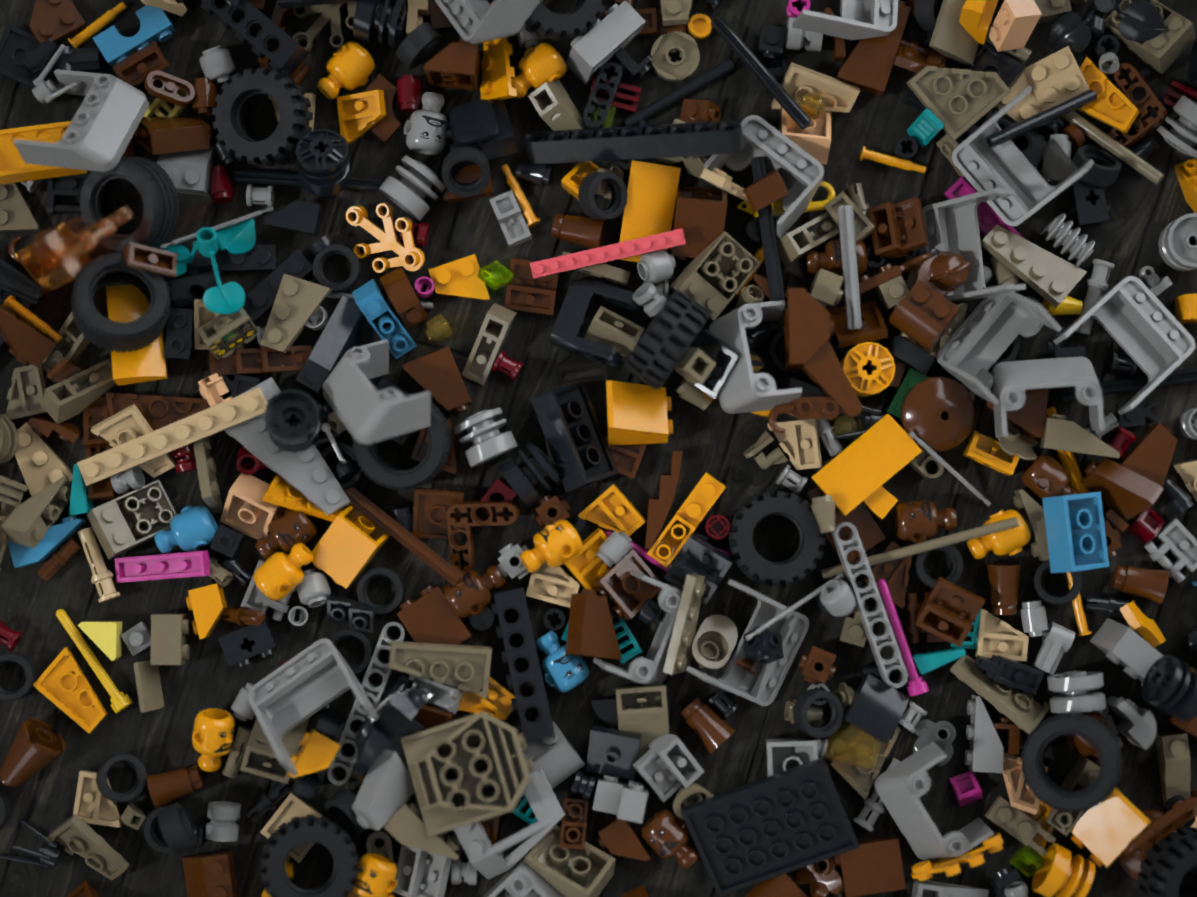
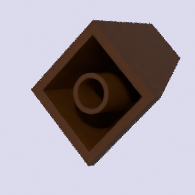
[671,185,727,260]

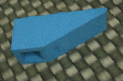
[352,279,416,359]
[7,515,86,568]

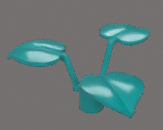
[157,218,256,315]

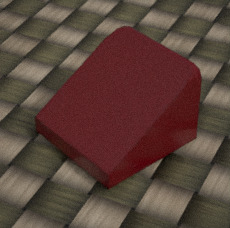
[1128,507,1166,543]

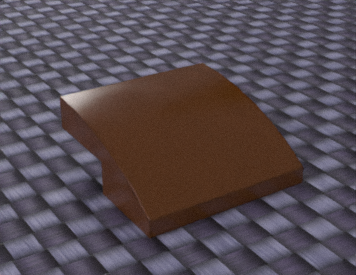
[504,257,559,315]

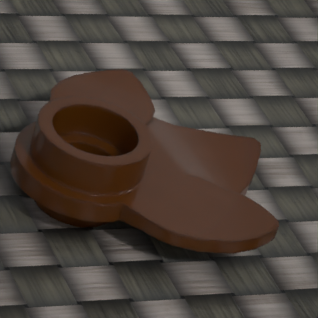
[795,857,842,897]

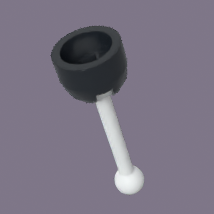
[321,422,358,480]

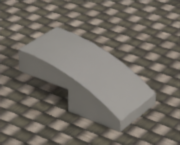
[489,190,533,248]

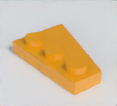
[261,473,344,522]

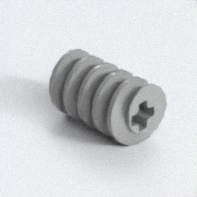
[1041,213,1095,267]

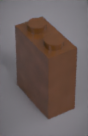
[397,585,473,645]
[833,835,906,897]

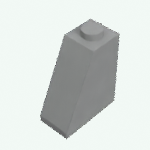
[352,749,415,831]

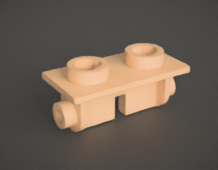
[198,373,232,407]

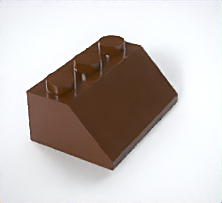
[424,40,482,91]
[182,850,239,897]

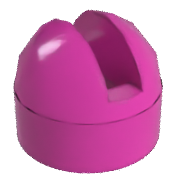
[414,276,434,298]

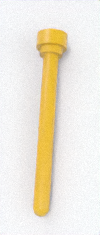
[56,609,133,714]

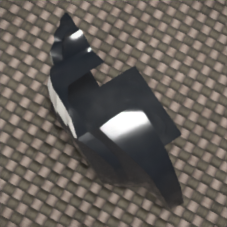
[352,688,436,780]

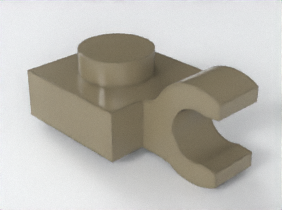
[839,603,869,647]

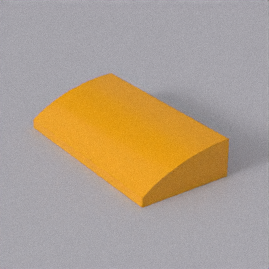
[0,121,88,185]
[619,160,681,262]
[106,284,168,386]
[811,413,922,516]

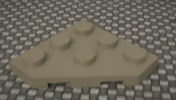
[906,66,1011,141]

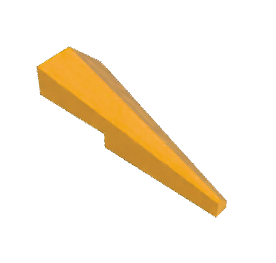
[959,0,999,44]

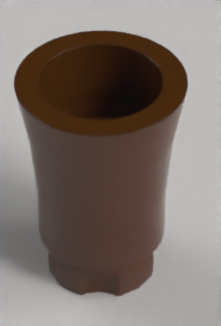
[551,214,606,249]
[986,562,1022,615]
[1111,565,1169,604]
[681,697,736,754]
[146,765,204,809]

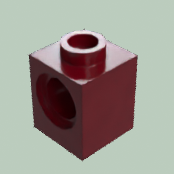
[481,479,518,515]

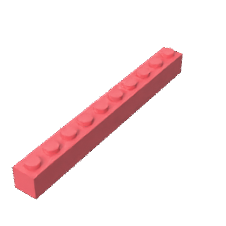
[530,228,686,278]

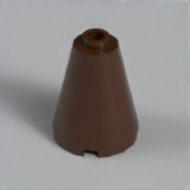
[0,717,66,787]

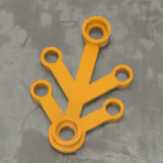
[346,202,425,273]
[911,832,1004,881]

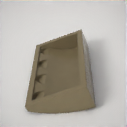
[929,0,979,65]

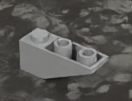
[964,694,1004,773]
[912,879,989,897]

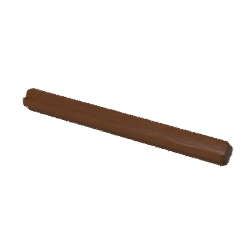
[344,486,463,586]

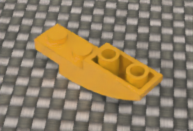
[647,472,726,568]

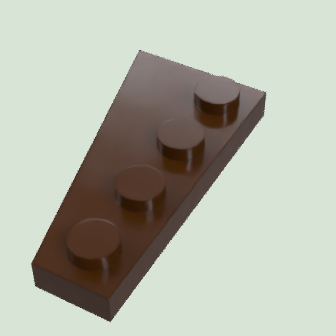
[105,392,210,431]

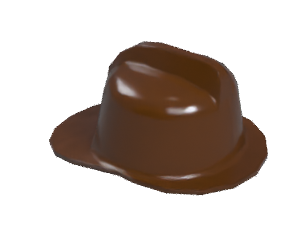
[917,251,972,296]

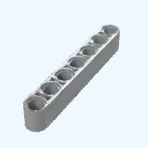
[831,522,908,688]
[327,621,407,786]

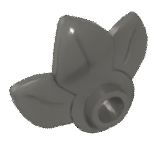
[913,719,956,767]

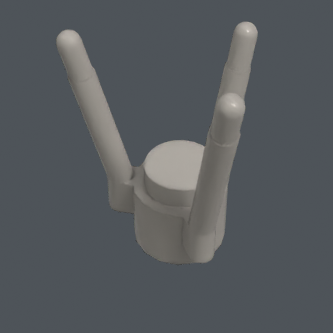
[32,44,86,105]

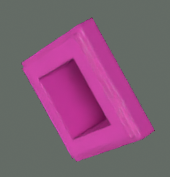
[949,771,983,807]

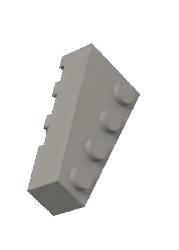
[1090,618,1163,686]

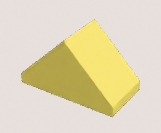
[78,621,122,661]

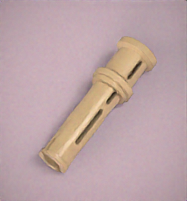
[77,527,121,603]

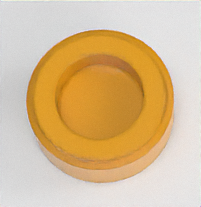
[687,13,712,40]

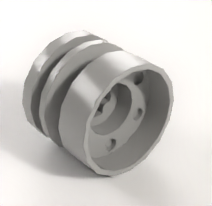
[1156,95,1197,158]
[379,155,446,221]
[453,407,518,468]

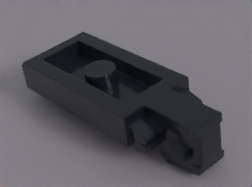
[974,654,1045,695]

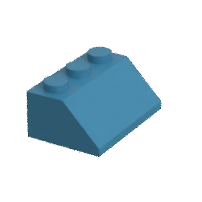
[1042,492,1109,573]

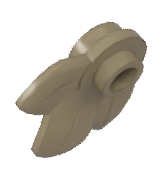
[997,424,1038,460]

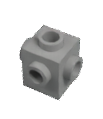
[497,543,529,580]

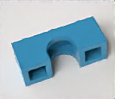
[93,5,176,68]

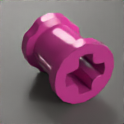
[786,0,811,17]

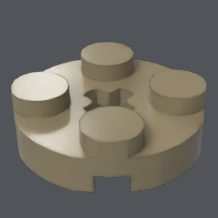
[651,31,700,82]

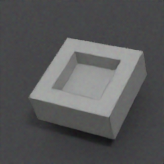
[120,621,151,656]

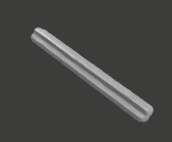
[838,205,862,330]

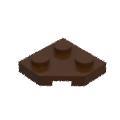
[29,0,86,44]

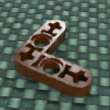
[1101,63,1167,150]
[446,500,520,574]

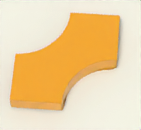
[1120,601,1166,648]

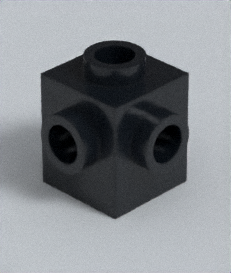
[743,626,784,665]

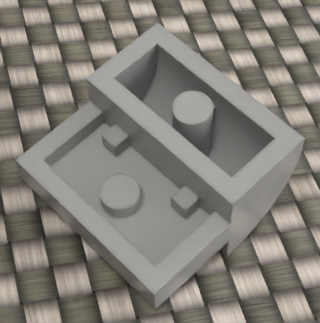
[1106,696,1157,750]
[524,721,585,789]
[633,734,705,802]
[393,844,452,897]

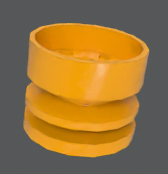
[840,342,896,397]
[1032,843,1096,897]

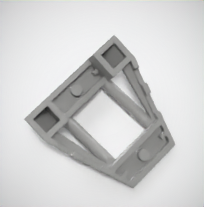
[453,769,565,880]

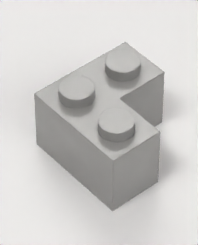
[592,774,648,823]

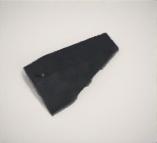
[293,295,363,399]

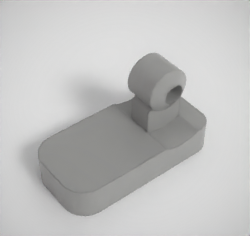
[1139,266,1173,296]

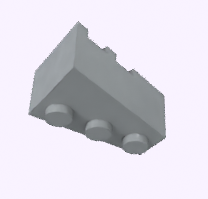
[566,0,646,85]

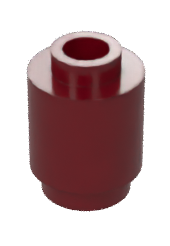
[397,75,422,112]

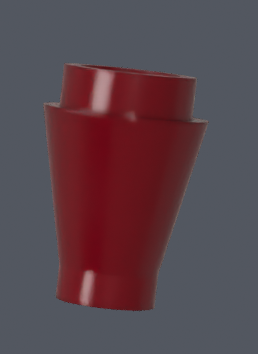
[210,166,235,204]

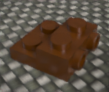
[592,549,662,621]

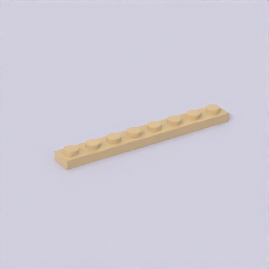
[77,387,268,486]

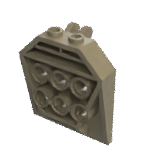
[401,711,534,837]

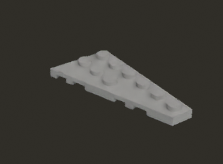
[224,377,350,516]

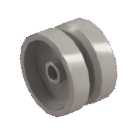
[1158,213,1197,272]
[1047,671,1107,713]

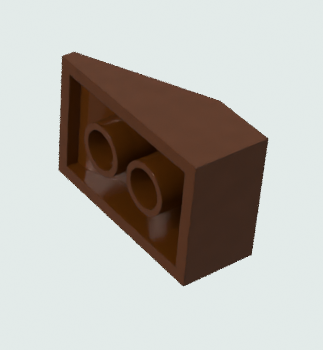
[0,304,56,368]

